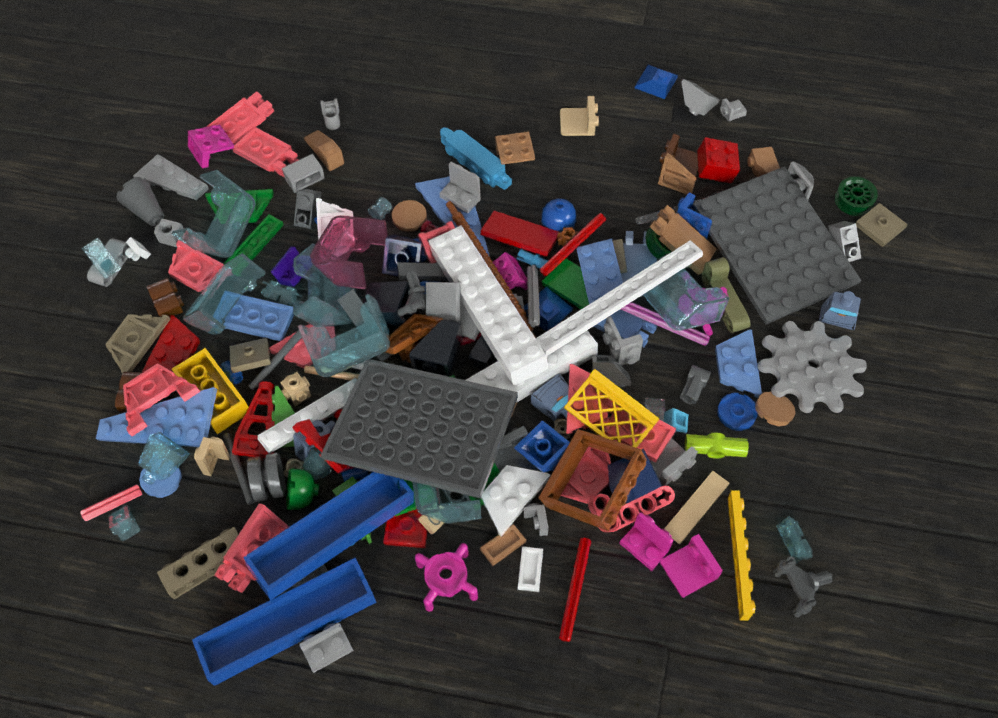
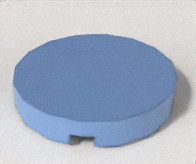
[139,458,182,498]

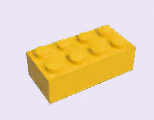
[172,348,249,434]

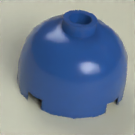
[541,198,576,233]

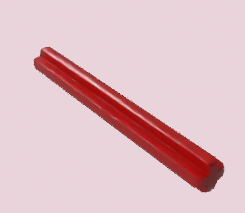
[540,213,606,276]
[559,538,591,642]

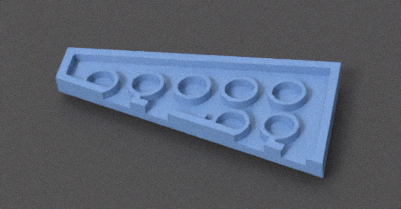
[415,177,490,257]
[96,387,217,447]

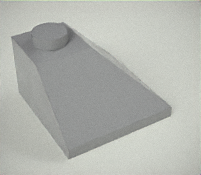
[682,79,720,116]
[788,161,814,200]

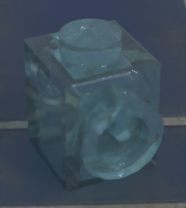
[302,447,333,480]

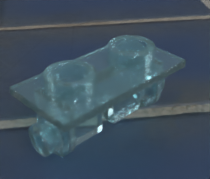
[261,280,302,306]
[777,516,813,564]

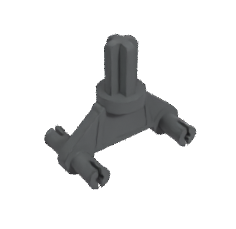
[397,271,426,316]
[773,556,832,617]

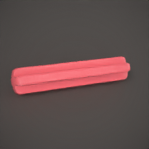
[80,485,142,521]

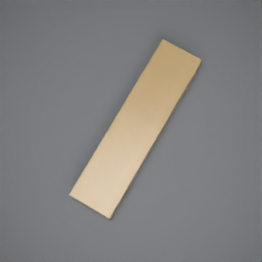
[664,471,729,544]

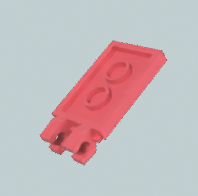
[207,92,274,144]
[232,127,299,177]
[598,398,676,463]
[214,504,289,593]

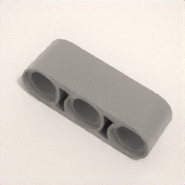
[87,238,130,287]

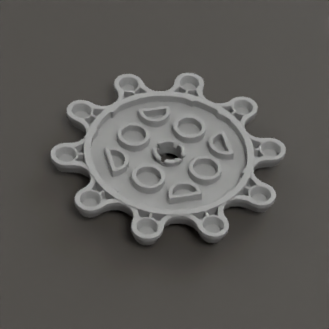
[757,321,867,413]

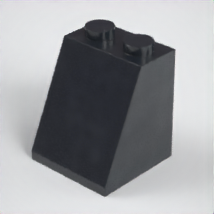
[363,281,421,330]
[409,319,463,377]

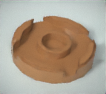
[392,200,427,232]
[755,392,795,426]

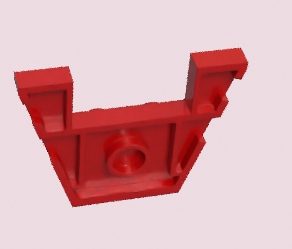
[292,409,354,473]

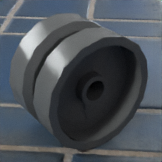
[247,453,286,502]

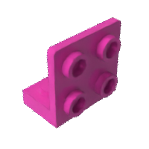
[188,125,234,168]
[493,252,527,290]
[620,512,673,571]
[660,534,723,598]

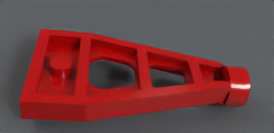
[232,381,275,458]

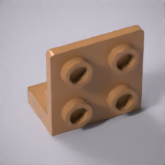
[495,132,535,165]

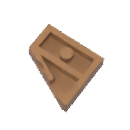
[658,153,696,194]

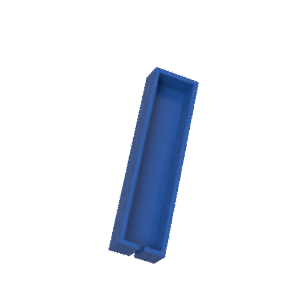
[243,472,414,600]
[192,558,376,686]

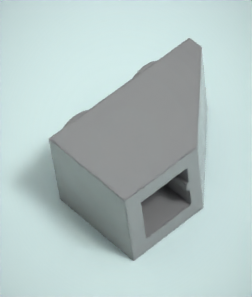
[828,221,861,262]

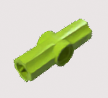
[685,433,748,459]

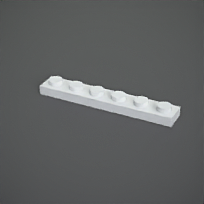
[257,378,357,454]

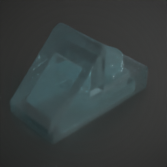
[81,238,121,279]
[108,505,140,541]

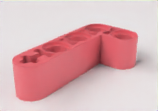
[588,486,675,532]

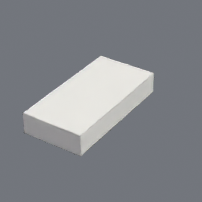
[518,546,543,592]

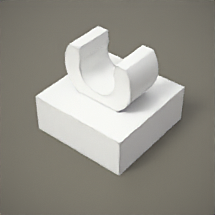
[125,237,151,261]

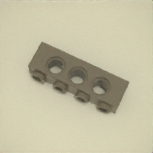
[157,527,239,599]

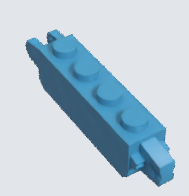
[440,127,512,190]

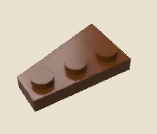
[378,314,442,354]

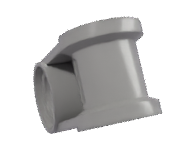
[321,98,340,130]

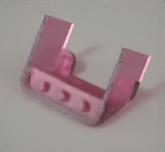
[310,215,388,289]

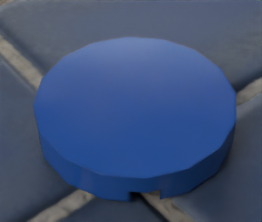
[718,393,757,431]

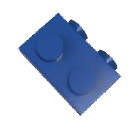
[676,192,712,239]

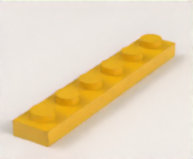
[728,491,755,621]

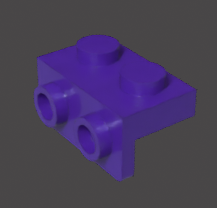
[271,246,315,287]

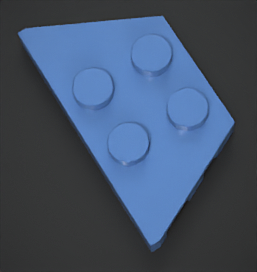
[715,330,762,398]

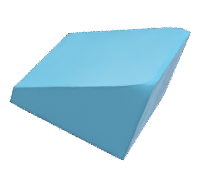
[663,408,689,433]

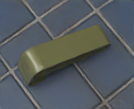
[702,257,750,333]

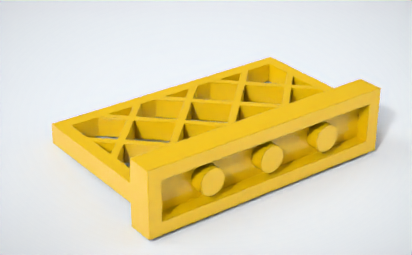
[564,369,659,448]

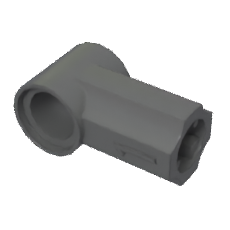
[680,365,711,404]

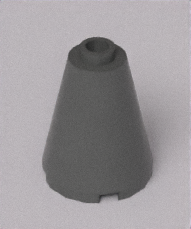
[116,177,164,226]

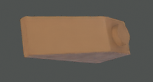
[304,130,344,171]
[747,146,780,177]

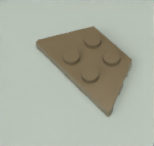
[105,315,170,374]

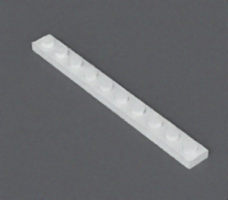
[536,240,703,356]

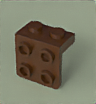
[659,134,698,177]

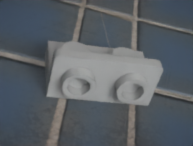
[299,623,353,673]

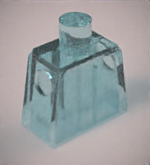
[138,432,190,484]

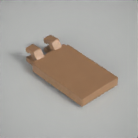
[650,205,716,275]

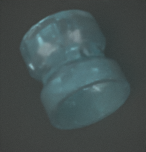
[368,197,393,222]

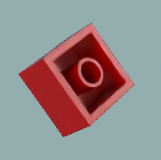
[697,137,740,183]

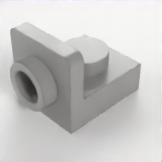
[720,98,747,122]
[524,503,548,536]

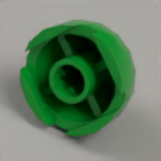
[286,468,319,510]

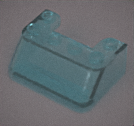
[293,243,356,327]
[643,256,729,331]
[298,294,390,377]

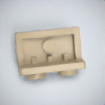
[194,437,230,476]

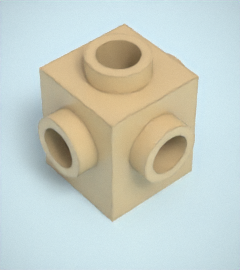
[280,372,311,406]

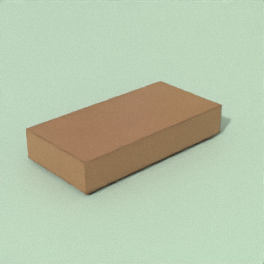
[480,524,526,566]

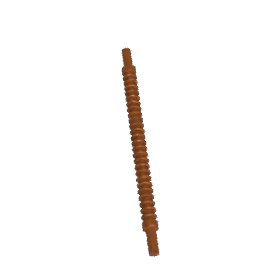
[446,201,534,332]

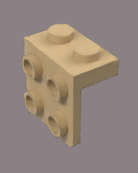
[560,96,599,136]

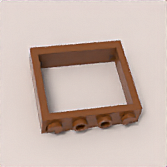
[539,429,647,531]

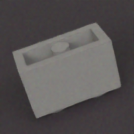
[282,154,325,193]

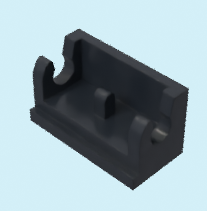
[468,335,498,370]

